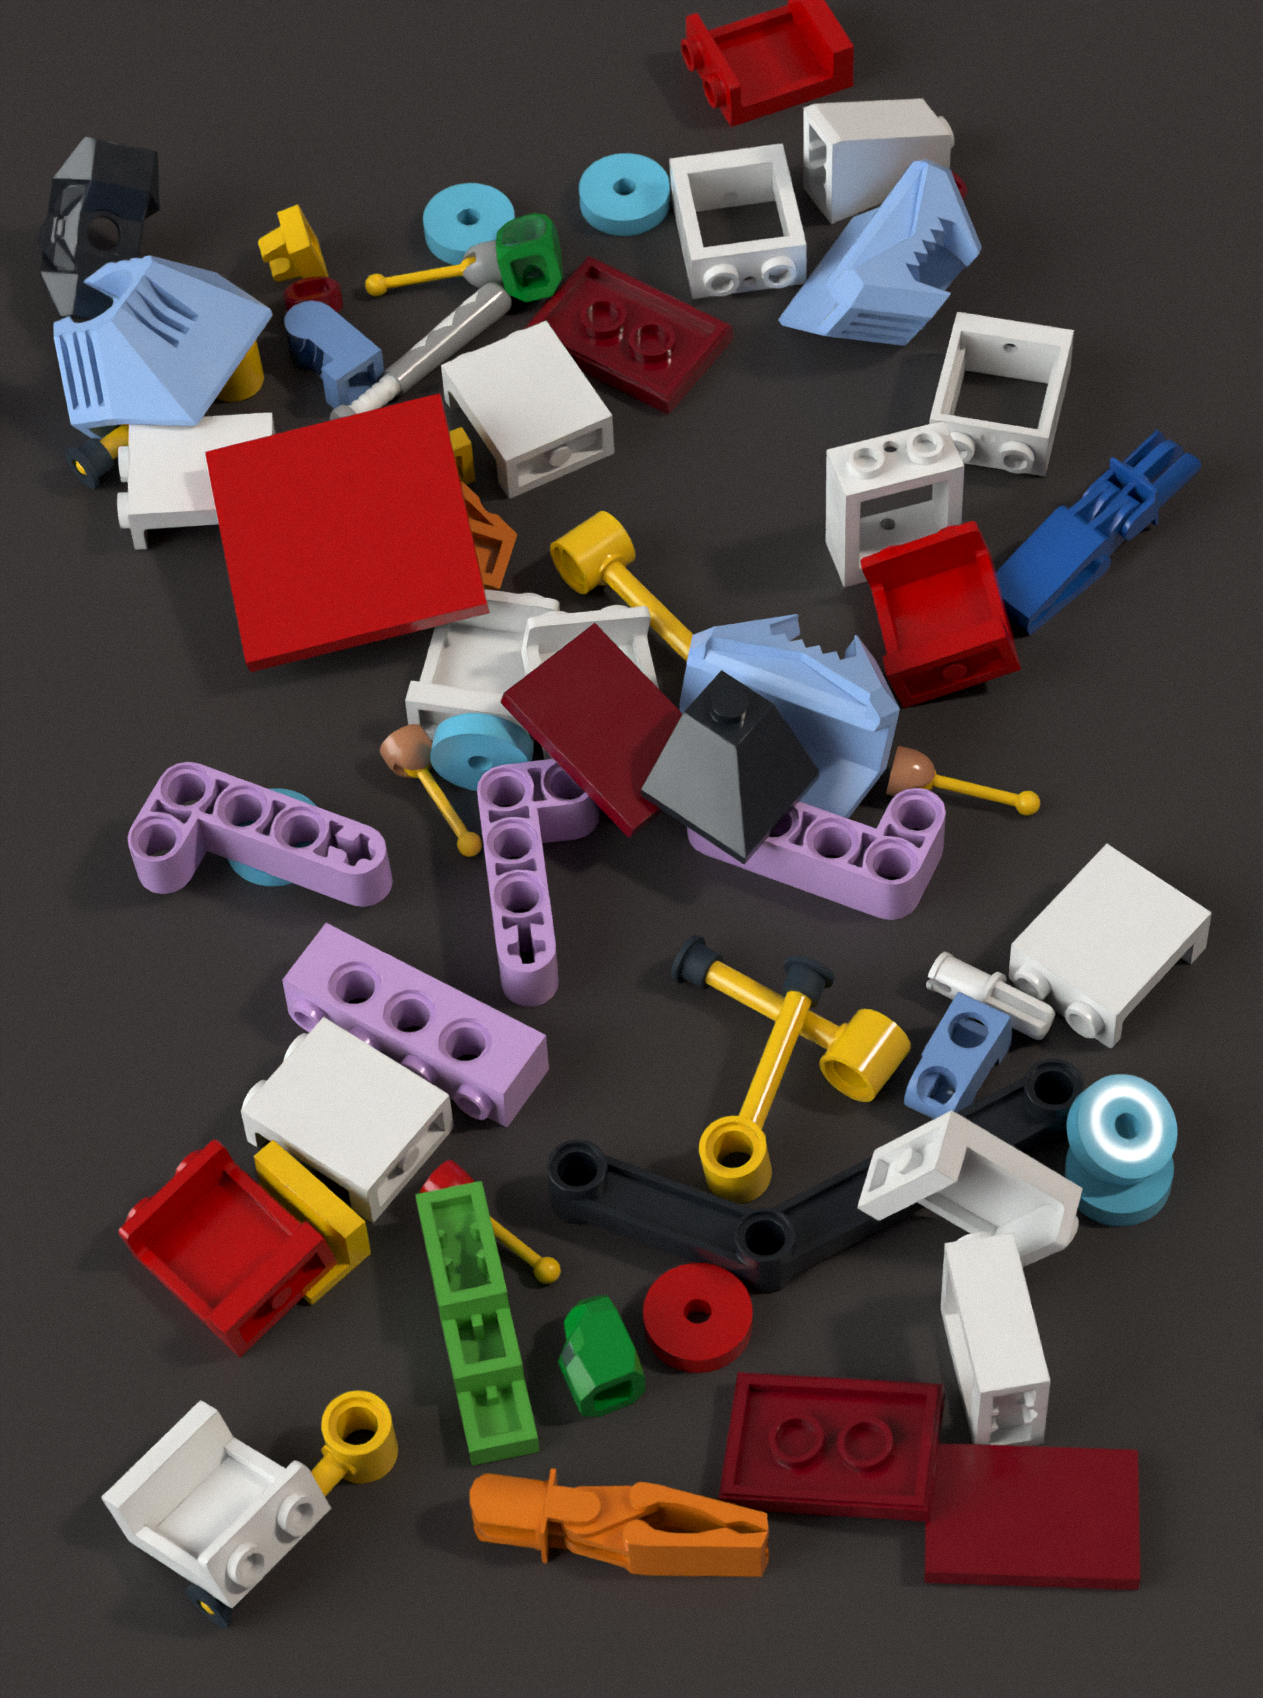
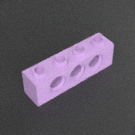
[282,923,549,1128]

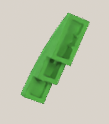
[415,1181,540,1466]

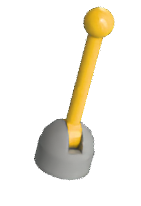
[365,240,504,297]

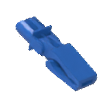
[996,429,1202,636]

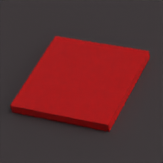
[205,393,490,672]

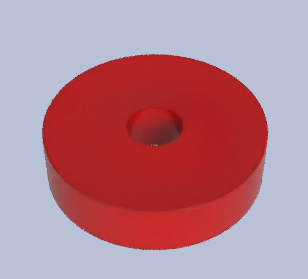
[643,1263,753,1373]

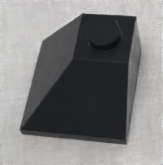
[641,670,820,865]

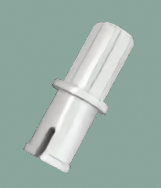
[926,951,1056,1040]

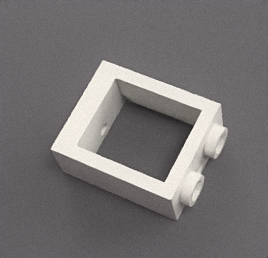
[670,143,806,299]
[929,312,1074,476]
[826,421,964,587]
[941,1232,1050,1446]

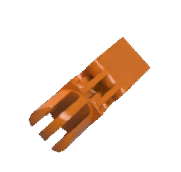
[470,1468,769,1577]

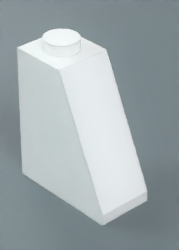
[803,99,954,224]

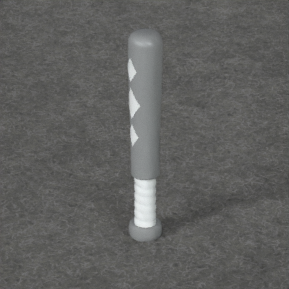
[330,282,511,420]

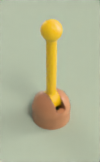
[380,724,482,857]
[886,746,1040,816]

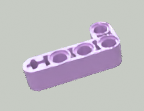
[477,759,600,1007]
[128,762,393,907]
[687,788,946,920]

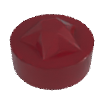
[283,276,344,313]

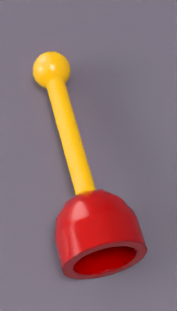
[419,1160,561,1284]

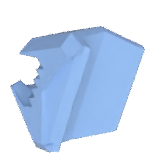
[778,158,982,346]
[53,255,273,439]
[680,614,900,818]

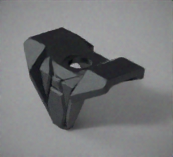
[38,137,160,321]

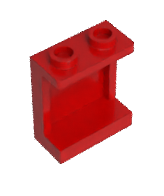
[680,0,854,127]
[860,521,1022,708]
[118,1139,338,1358]

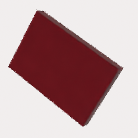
[523,256,733,415]
[500,623,682,838]
[718,1372,946,1522]
[924,1443,1140,1590]

